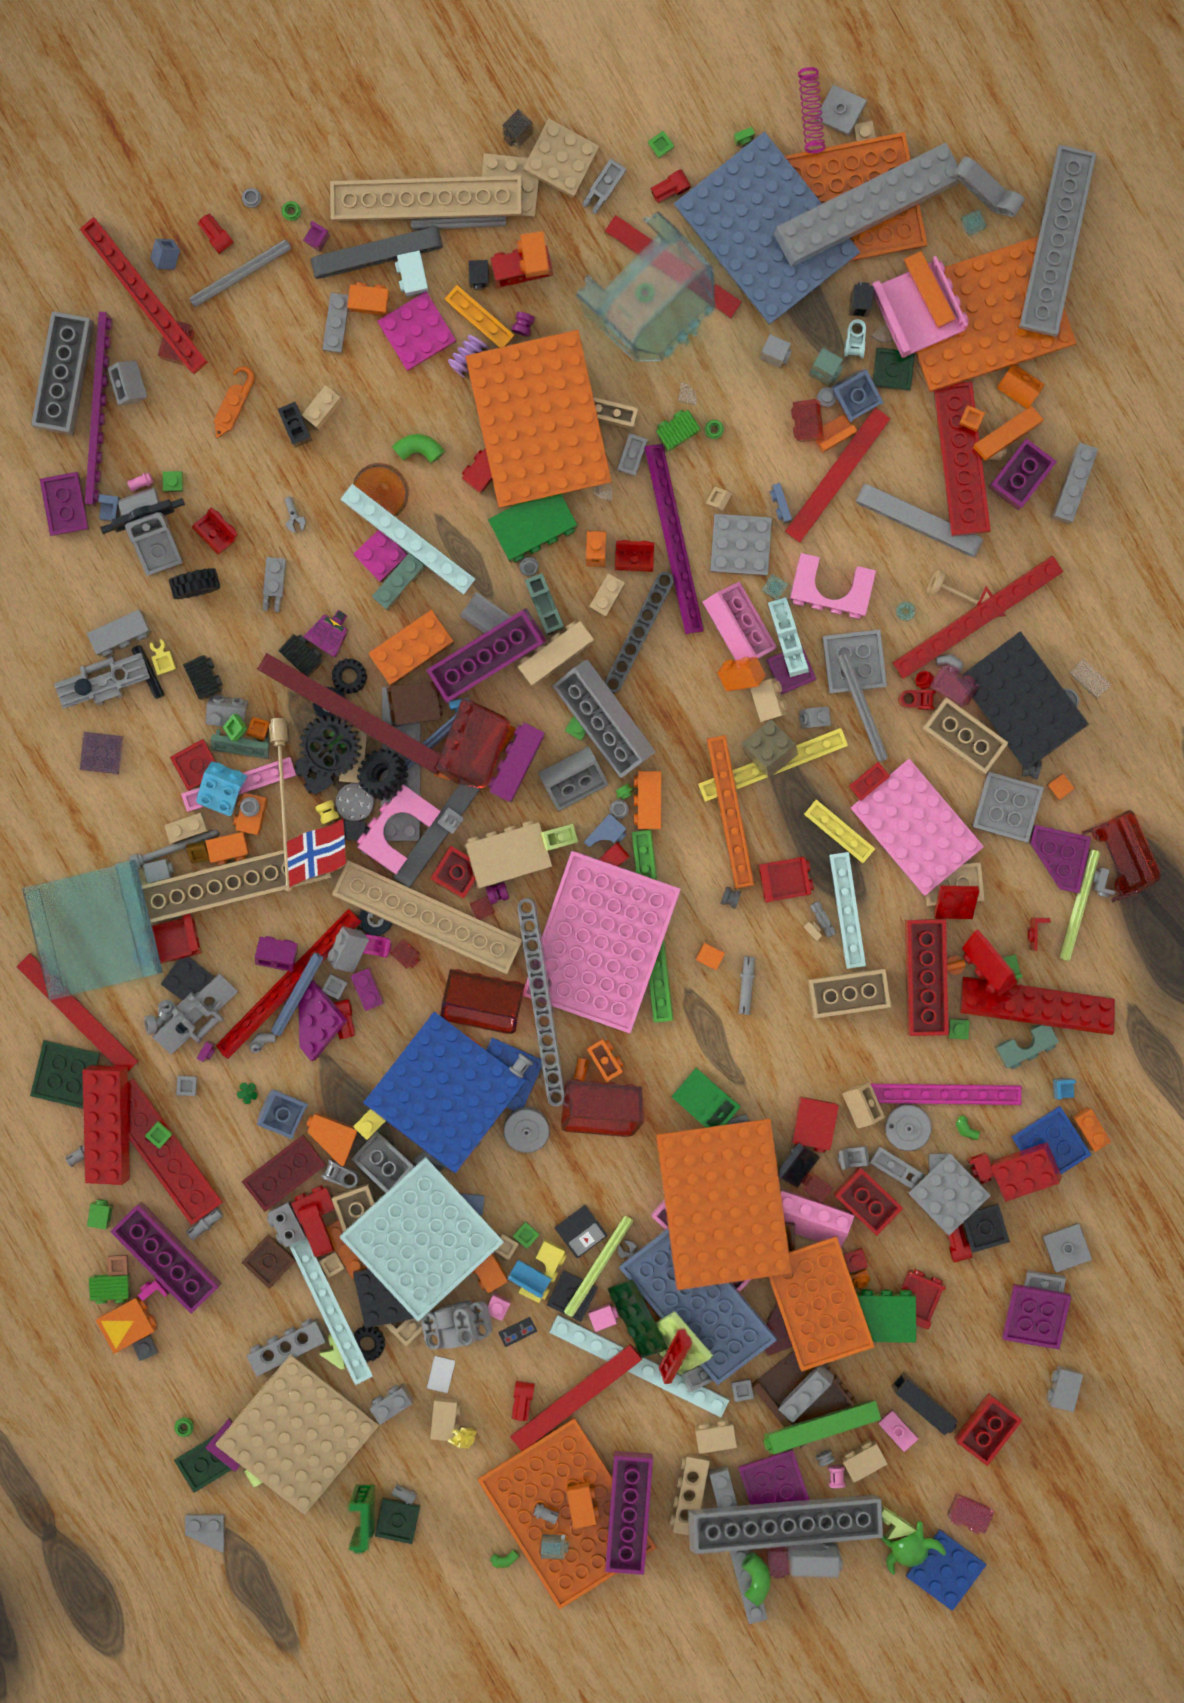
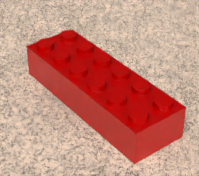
[905,919,949,1036]
[83,1065,130,1185]

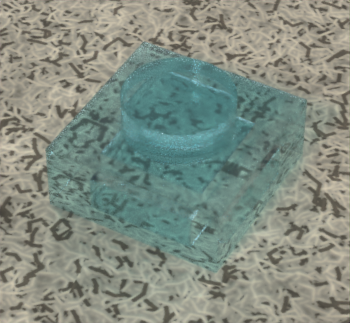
[961,209,987,236]
[761,574,788,601]

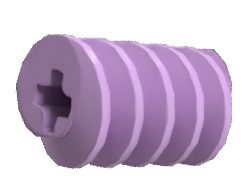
[448,335,489,378]

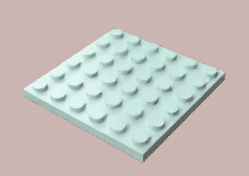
[339,1157,504,1321]

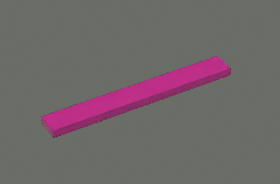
[870,1083,1022,1105]

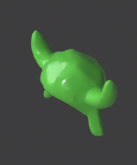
[880,1521,946,1575]

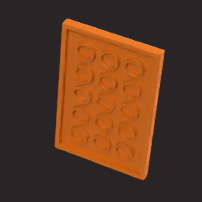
[769,1236,875,1372]

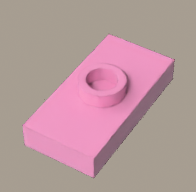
[878,1410,918,1452]

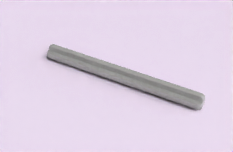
[190,240,291,307]
[838,653,888,762]

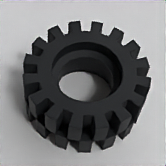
[331,658,367,694]
[353,1326,385,1362]

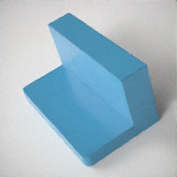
[508,1259,552,1298]

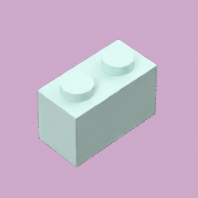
[395,250,429,297]

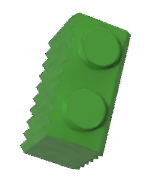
[656,410,701,452]
[89,1273,131,1304]

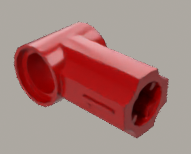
[650,169,692,204]
[197,213,234,254]
[333,999,356,1040]
[947,1224,973,1263]
[512,1381,535,1421]

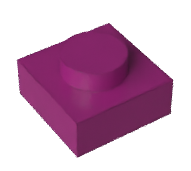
[197,1041,216,1062]

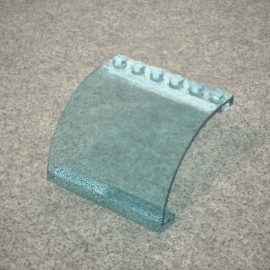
[22,860,163,1000]

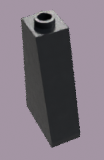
[891,1372,958,1435]

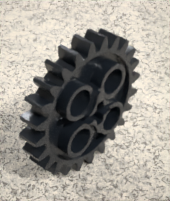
[299,715,362,778]

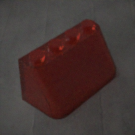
[436,698,510,788]
[440,969,525,1034]
[561,1079,644,1137]

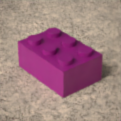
[988,438,1057,511]

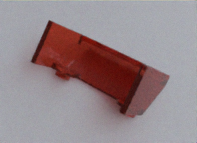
[1082,810,1161,903]

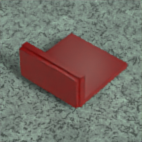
[1028,917,1051,951]

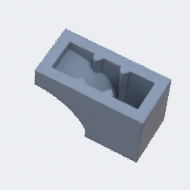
[584,813,627,847]

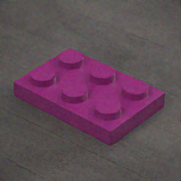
[40,472,89,536]

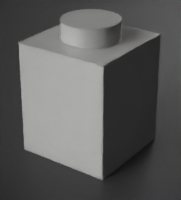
[143,859,175,883]

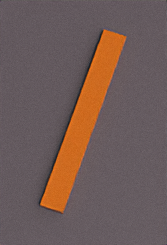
[706,735,754,889]

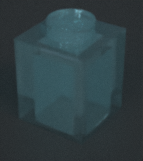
[541,1534,569,1559]

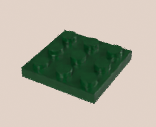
[30,1040,101,1109]

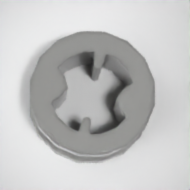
[815,1450,835,1466]

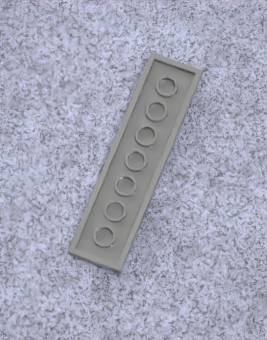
[381,687,421,841]

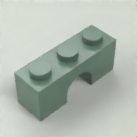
[809,348,843,386]
[372,553,425,611]
[525,573,564,635]
[994,1024,1059,1069]

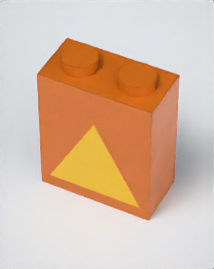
[95,1296,157,1354]

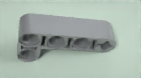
[954,156,1025,217]

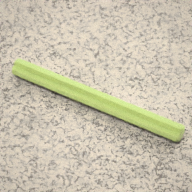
[1060,850,1100,961]
[564,1216,633,1317]

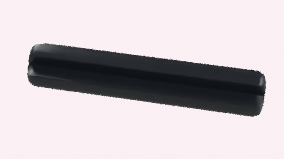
[132,645,164,699]

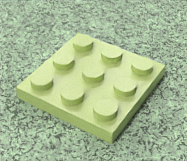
[655,1311,713,1375]

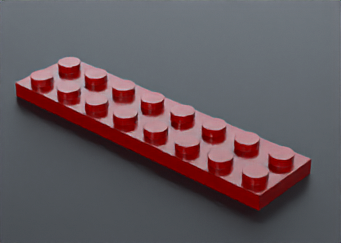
[934,381,991,537]
[960,977,1115,1035]
[128,1078,223,1225]

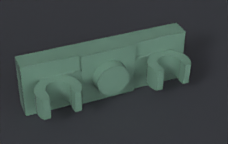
[211,729,270,759]

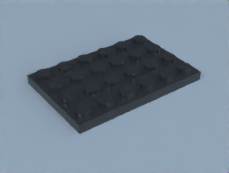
[958,631,1090,770]

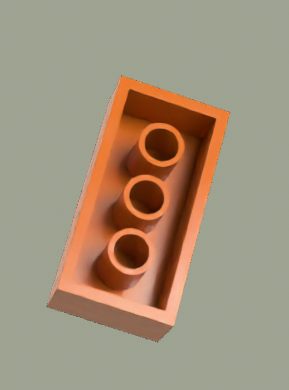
[368,610,454,686]

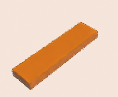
[903,251,956,328]
[973,406,1044,461]

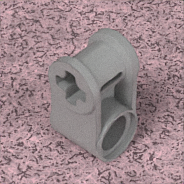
[321,1159,360,1189]

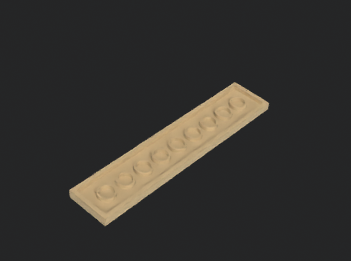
[330,175,522,221]
[332,860,522,975]

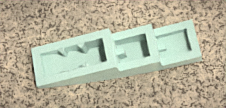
[768,598,809,677]

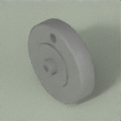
[885,1104,932,1151]
[504,1107,550,1153]

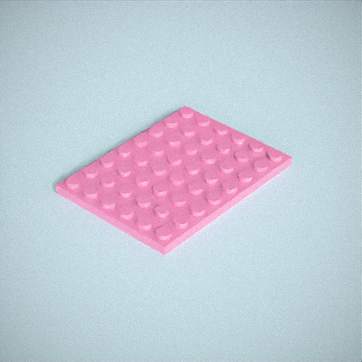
[522,850,681,1033]

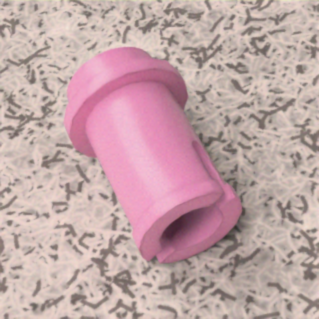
[128,472,154,492]

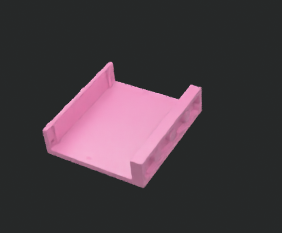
[872,256,969,358]

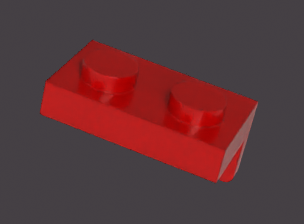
[192,507,238,555]
[615,540,654,572]

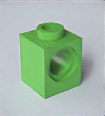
[87,1199,113,1230]

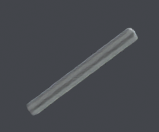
[411,216,506,230]

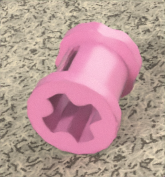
[828,1465,846,1488]

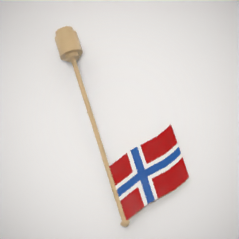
[269,718,346,892]

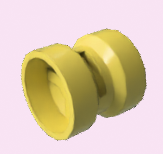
[315,800,340,825]

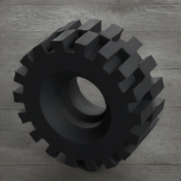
[169,568,220,600]
[357,748,409,800]

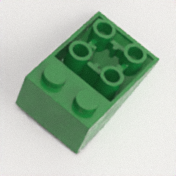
[671,1068,741,1127]

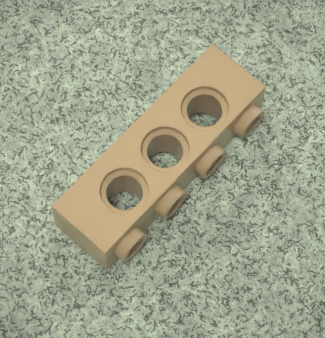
[669,1452,710,1536]

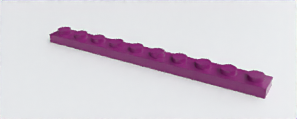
[85,312,112,506]
[644,444,704,634]

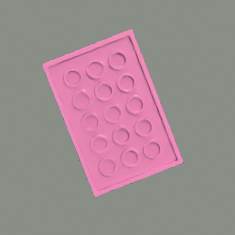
[850,759,984,896]

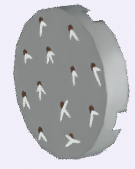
[336,783,374,821]

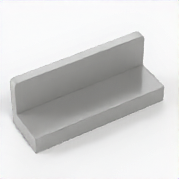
[460,592,511,633]

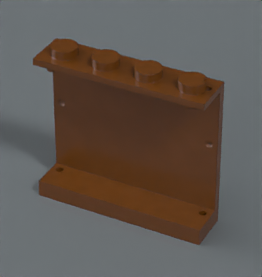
[752,1351,855,1448]

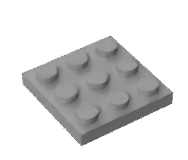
[710,514,772,576]
[822,629,887,694]
[972,772,1044,843]
[908,1154,991,1236]

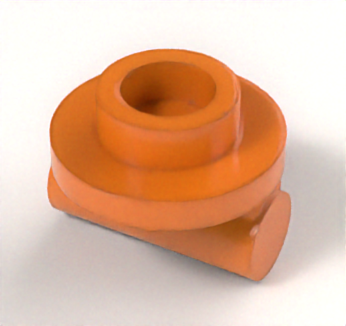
[947,956,966,975]
[850,1269,871,1288]

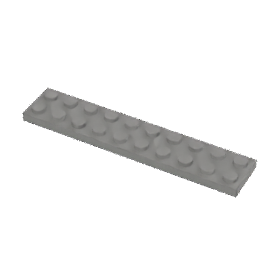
[1019,145,1096,337]

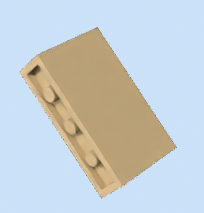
[464,820,552,889]

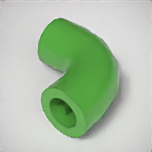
[391,434,445,464]
[741,1552,771,1608]

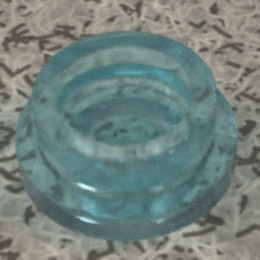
[896,601,915,621]

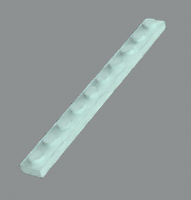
[549,1314,730,1417]

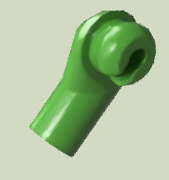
[956,1116,980,1140]
[490,1549,520,1568]

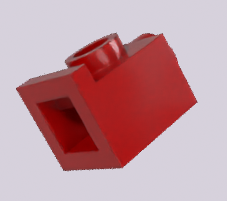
[967,1152,994,1184]

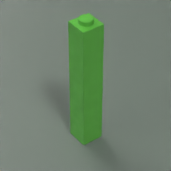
[763,1400,881,1454]

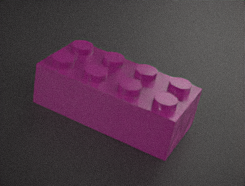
[488,723,545,803]

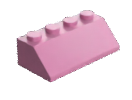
[703,581,777,660]
[780,1188,854,1248]

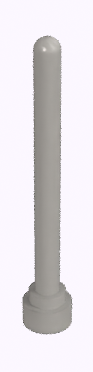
[129,829,219,870]

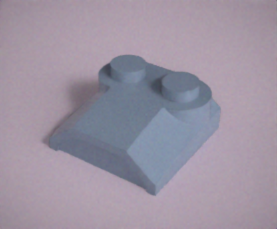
[832,369,884,422]
[257,1089,308,1139]

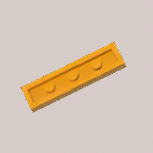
[444,285,515,348]

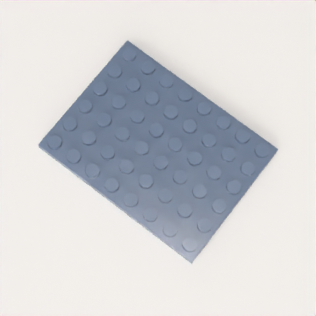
[674,131,860,325]

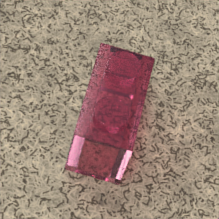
[930,665,979,706]
[947,1493,994,1534]
[766,1546,789,1578]

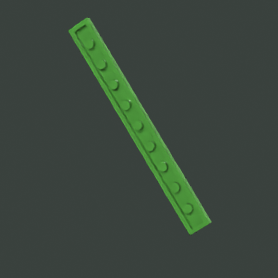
[632,830,674,1023]

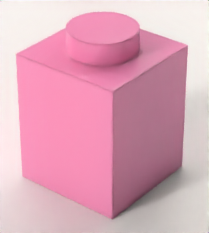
[487,1292,511,1321]
[588,1303,619,1332]

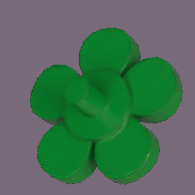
[237,1082,258,1104]

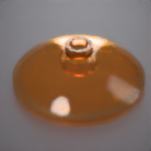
[353,463,409,517]

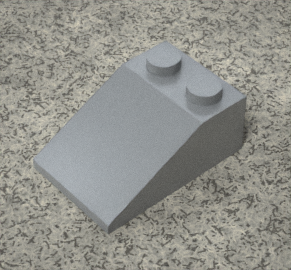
[351,1131,416,1193]

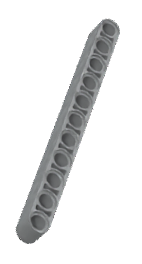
[518,898,566,1106]

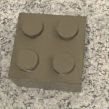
[742,720,798,778]

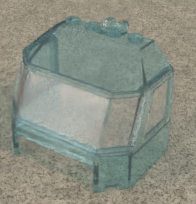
[576,212,716,362]

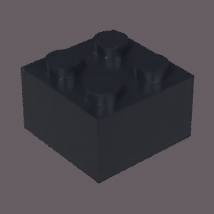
[963,1204,1010,1253]

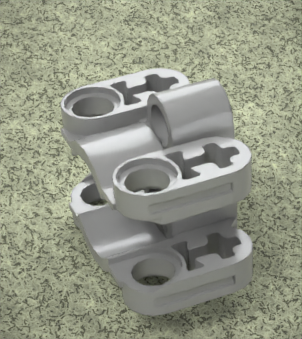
[421,1300,492,1349]

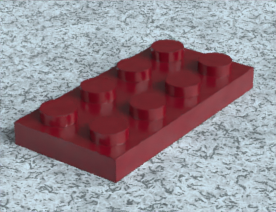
[242,1135,326,1212]

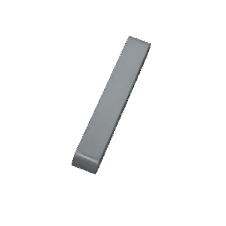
[855,484,983,558]

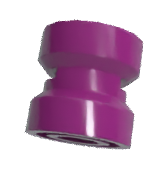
[512,311,535,337]
[486,881,509,905]

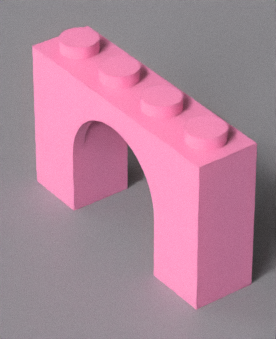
[789,553,876,619]
[357,784,441,874]

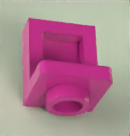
[363,934,391,958]
[138,1279,170,1301]

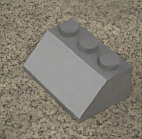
[538,746,609,811]

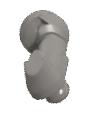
[144,1000,176,1035]

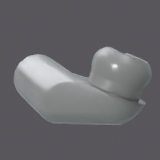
[936,654,963,673]
[250,1033,276,1053]

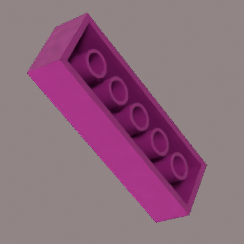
[426,608,547,703]
[110,1201,222,1314]
[605,1451,653,1575]

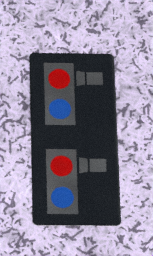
[499,1317,537,1347]

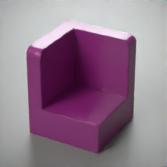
[303,221,330,252]

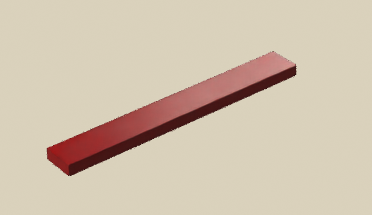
[605,215,742,319]
[785,407,891,543]
[17,953,139,1072]
[510,1343,642,1451]

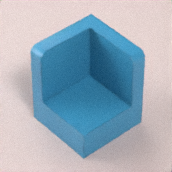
[1053,1078,1076,1100]

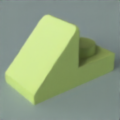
[541,824,578,851]
[319,1334,346,1369]
[882,1505,916,1539]

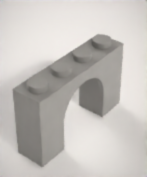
[786,1542,843,1577]

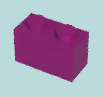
[255,936,298,972]
[351,968,385,1011]

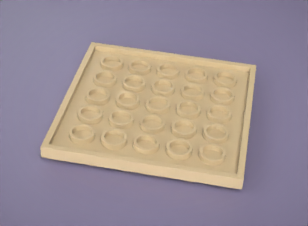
[215,1354,379,1515]

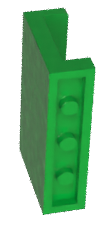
[488,494,577,563]
[856,1289,916,1343]
[349,1485,375,1554]

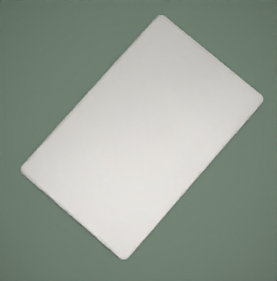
[427,1356,455,1393]

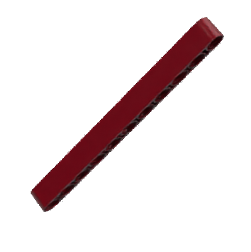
[257,653,447,775]

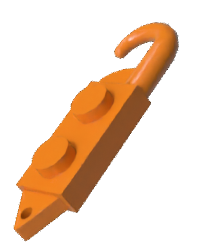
[213,366,255,438]

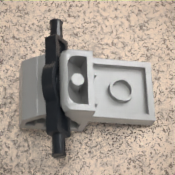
[101,487,185,576]

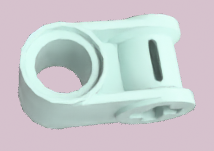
[844,319,866,358]

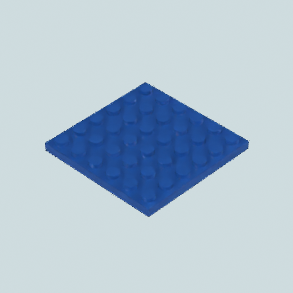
[363,1012,526,1174]

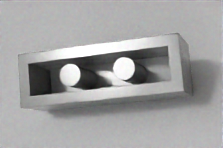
[87,610,152,657]
[778,1365,834,1423]

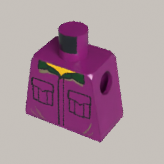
[304,610,349,658]

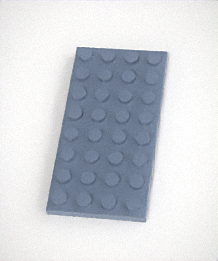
[619,1228,777,1385]

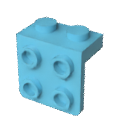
[196,761,248,816]

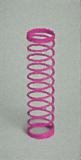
[798,67,826,153]

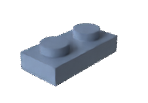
[769,483,792,524]

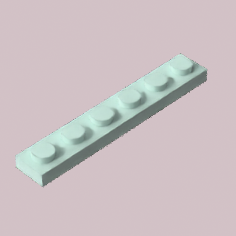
[829,852,866,969]

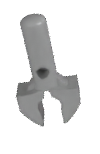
[285,497,306,534]
[618,1239,637,1259]

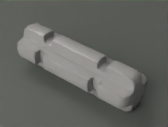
[810,901,836,937]

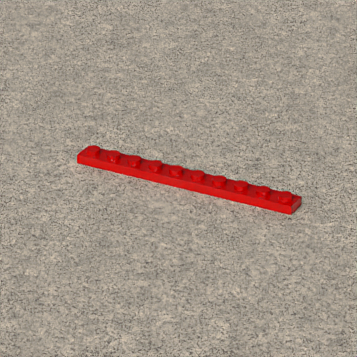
[80,217,208,374]
[892,556,1063,679]
[216,909,362,1059]

